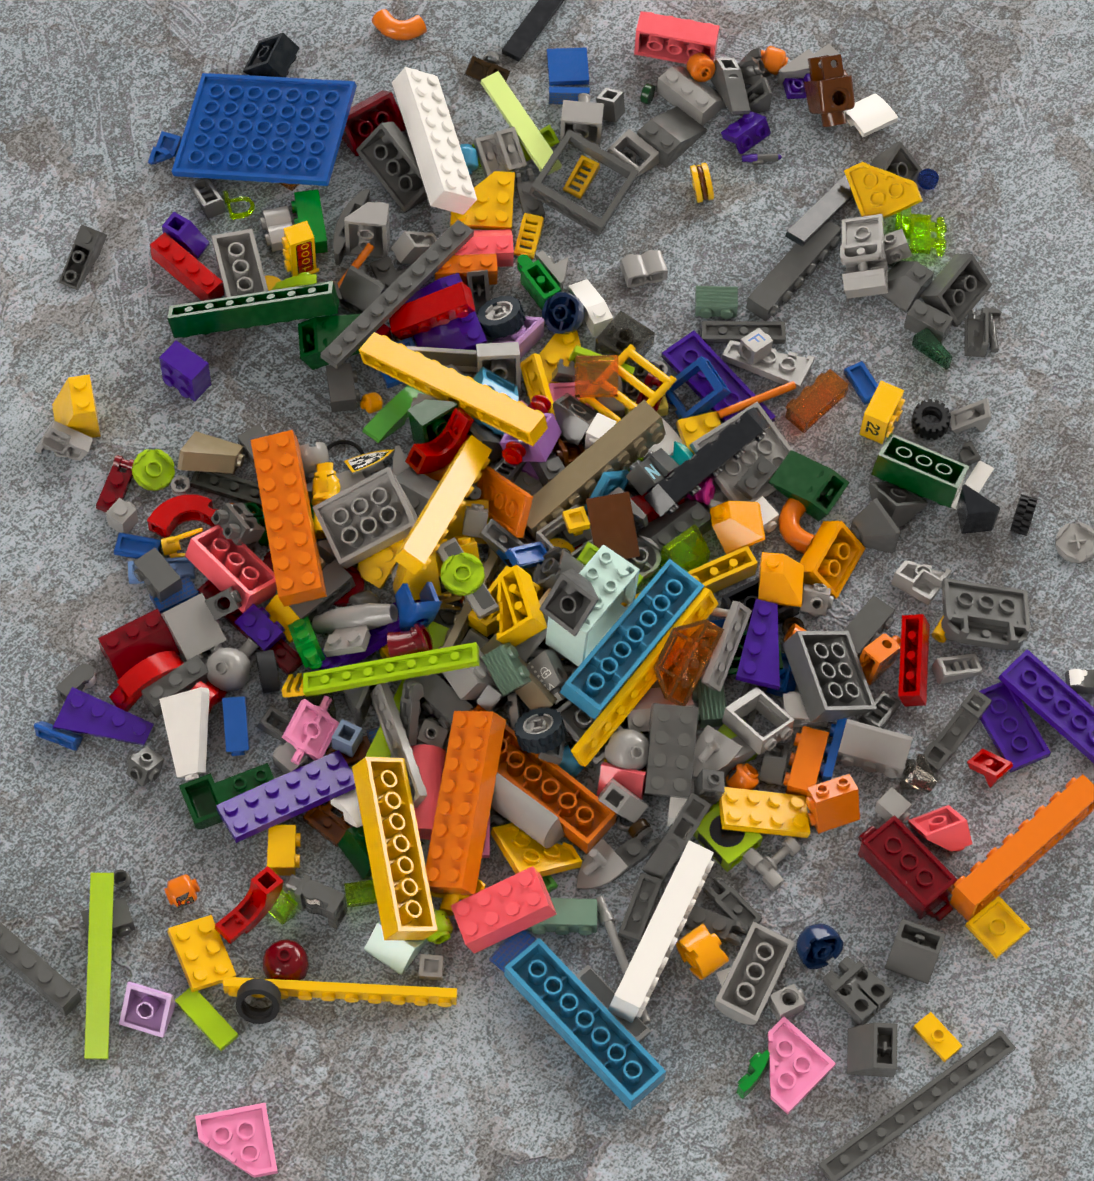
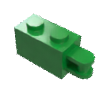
[517,254,561,310]
[288,617,326,670]

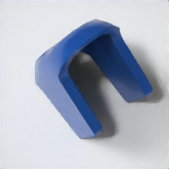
[395,582,442,631]

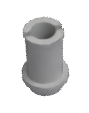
[238,638,259,658]

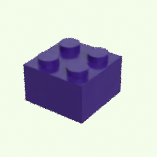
[159,340,212,401]

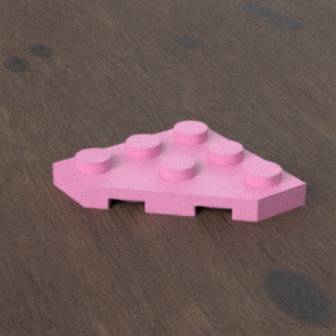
[767,1017,836,1114]
[195,1103,278,1178]

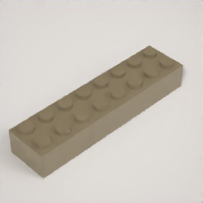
[525,400,666,542]

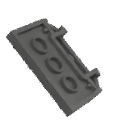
[941,578,1031,651]

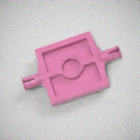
[282,696,339,765]

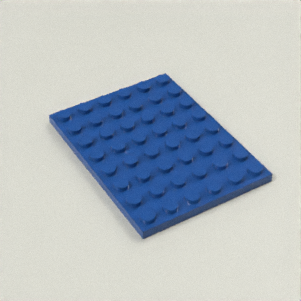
[171,73,357,186]

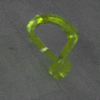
[222,190,255,220]

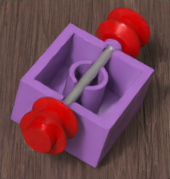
[500,395,562,464]

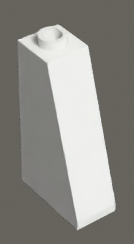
[159,687,210,781]

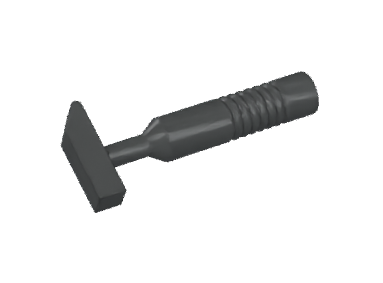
[981,308,1002,353]

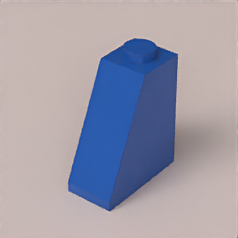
[222,696,249,756]

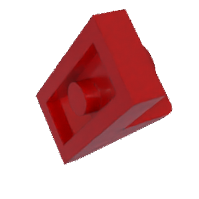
[967,748,1013,788]

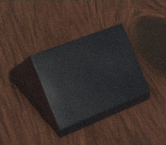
[956,484,1000,534]

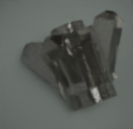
[900,754,938,793]

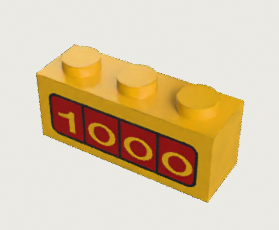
[281,221,317,277]

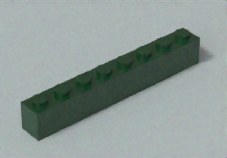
[167,281,339,339]

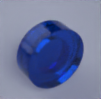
[918,169,939,190]

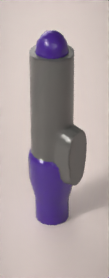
[742,153,782,165]

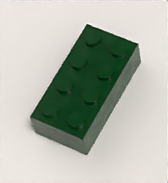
[871,433,970,508]

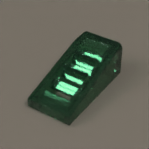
[912,328,952,370]

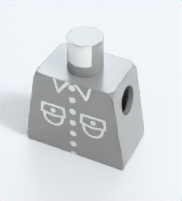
[527,649,568,706]

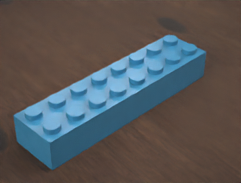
[560,559,704,720]
[504,938,666,1110]

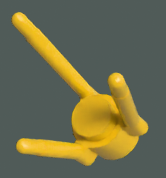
[161,528,203,558]

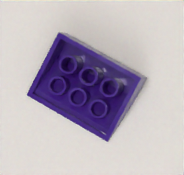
[404,273,487,350]

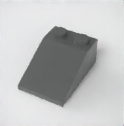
[637,106,707,168]

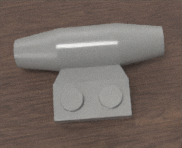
[313,603,398,657]

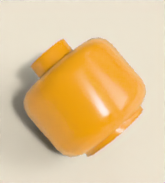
[360,392,383,414]

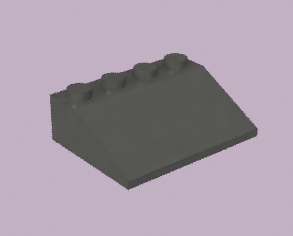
[783,631,877,723]

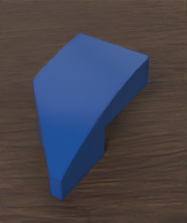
[148,131,182,165]

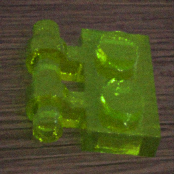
[909,214,947,256]

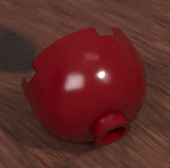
[262,939,309,981]

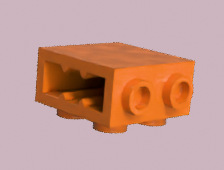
[806,774,860,834]

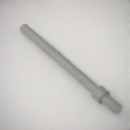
[595,896,651,1024]

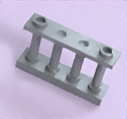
[668,601,752,692]

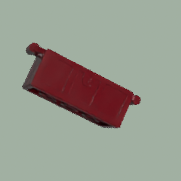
[858,815,958,921]

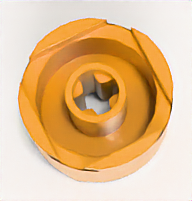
[676,924,729,980]

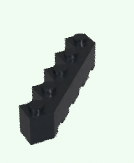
[644,407,771,517]

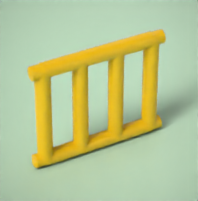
[579,344,677,423]

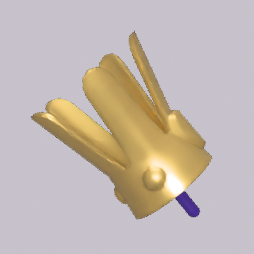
[438,591,462,610]

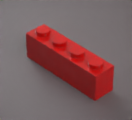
[150,232,225,301]
[389,282,475,340]
[898,614,930,707]

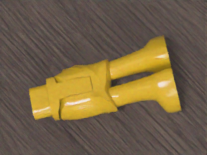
[312,462,341,539]

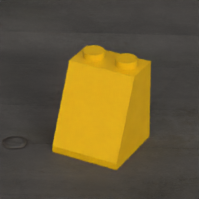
[52,374,101,438]
[393,554,442,600]

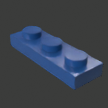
[818,718,847,783]

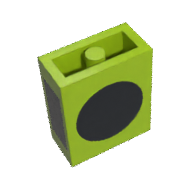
[693,801,763,872]

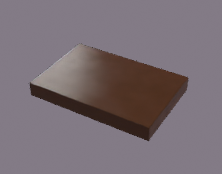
[586,492,640,559]

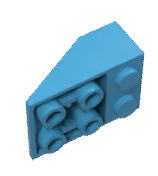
[471,367,519,436]

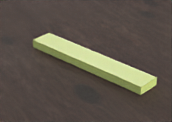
[481,71,562,175]

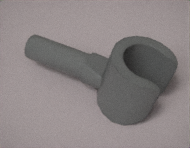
[490,814,510,828]

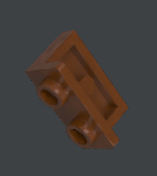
[552,436,585,468]

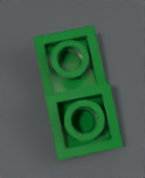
[736,1050,770,1099]

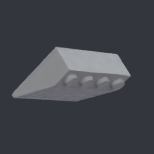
[312,466,418,569]

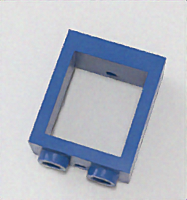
[665,356,731,419]

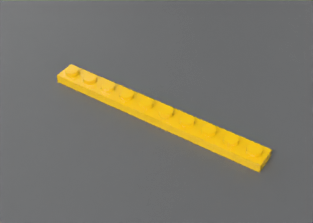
[570,588,718,767]
[223,977,457,1007]

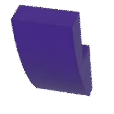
[783,73,811,99]

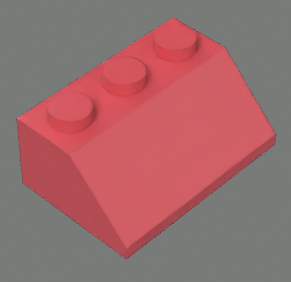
[454,229,514,267]

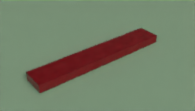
[197,580,303,676]

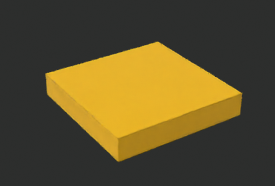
[965,896,1031,959]

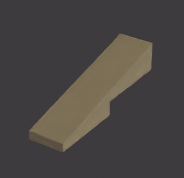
[480,634,557,710]

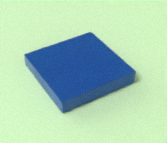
[547,47,589,86]

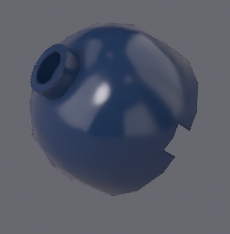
[542,292,585,334]
[796,923,844,969]

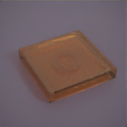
[575,355,619,398]

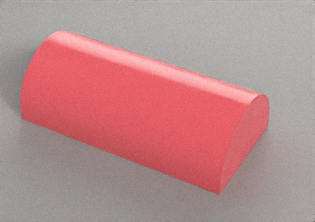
[410,744,446,840]

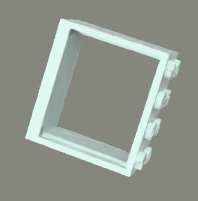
[545,545,640,667]

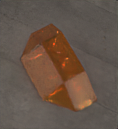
[653,619,724,706]

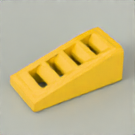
[563,155,600,199]
[514,213,544,259]

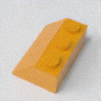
[799,521,866,599]

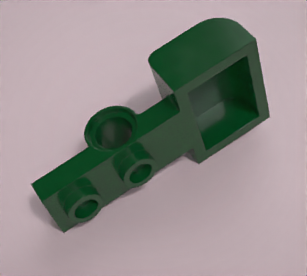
[179,763,274,829]

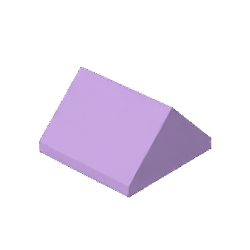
[492,316,544,359]
[119,982,176,1038]

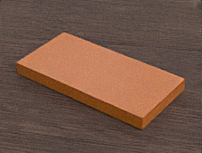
[473,466,533,538]

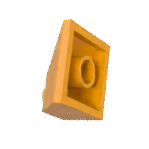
[710,500,765,554]
[758,552,804,607]

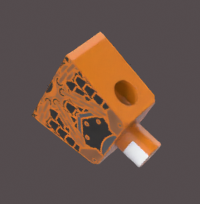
[859,633,901,685]

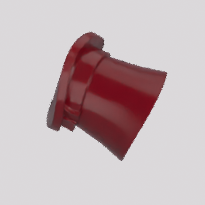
[387,623,433,657]

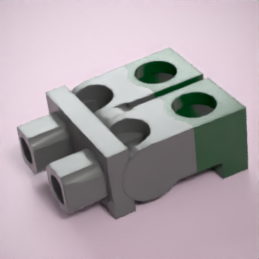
[211,503,269,546]

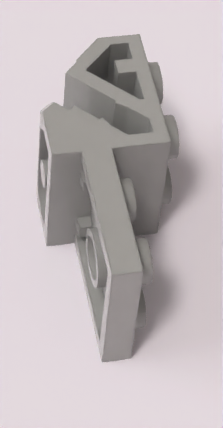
[840,214,888,299]

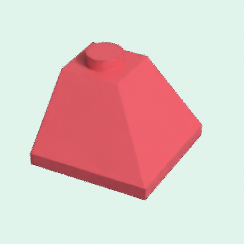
[908,805,972,852]

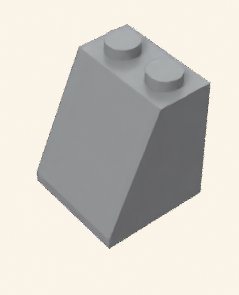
[161,593,226,662]

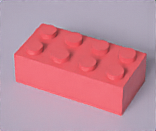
[634,11,720,64]
[185,525,277,613]
[451,866,557,954]

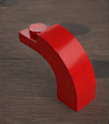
[405,407,474,474]
[147,494,219,538]
[109,651,184,712]
[215,866,284,944]

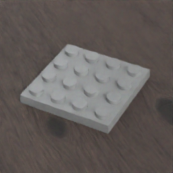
[690,402,793,502]

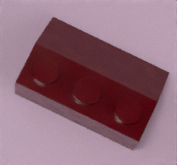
[342,90,406,156]
[98,609,180,680]

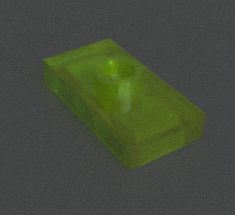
[344,880,377,908]

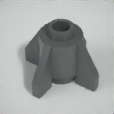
[737,48,770,86]

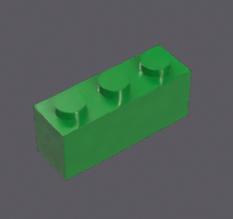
[291,189,328,254]

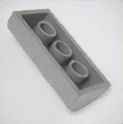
[211,229,268,297]
[491,772,565,848]
[714,921,795,1025]

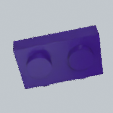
[721,111,771,154]
[235,604,287,651]

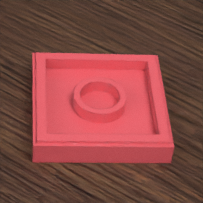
[597,762,647,799]

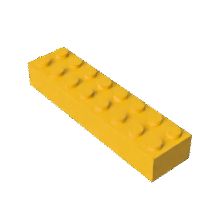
[352,757,438,940]

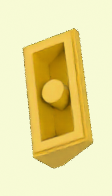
[265,594,300,643]

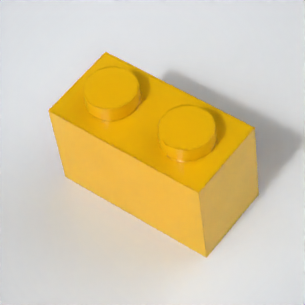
[267,825,301,876]

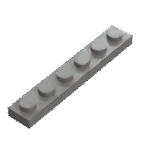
[370,682,427,808]

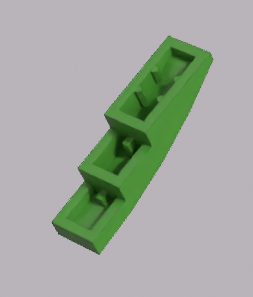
[362,385,427,443]

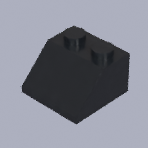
[243,33,300,77]

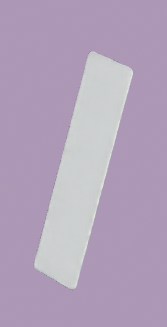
[951,461,994,510]

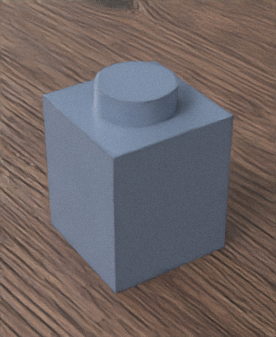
[331,719,363,758]

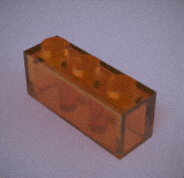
[785,369,849,433]

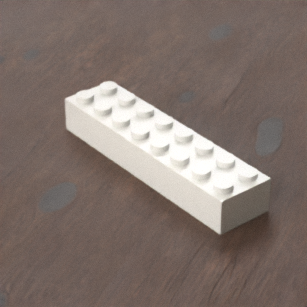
[392,67,477,215]
[608,840,714,1023]

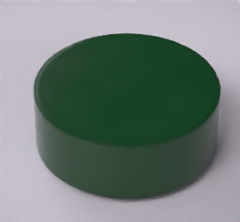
[640,83,655,105]

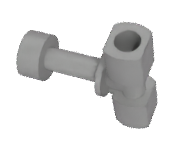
[742,836,801,892]

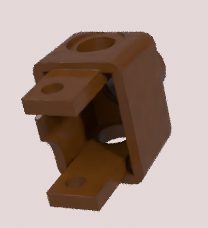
[804,54,855,127]

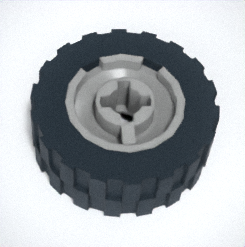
[477,295,526,339]
[514,707,567,754]

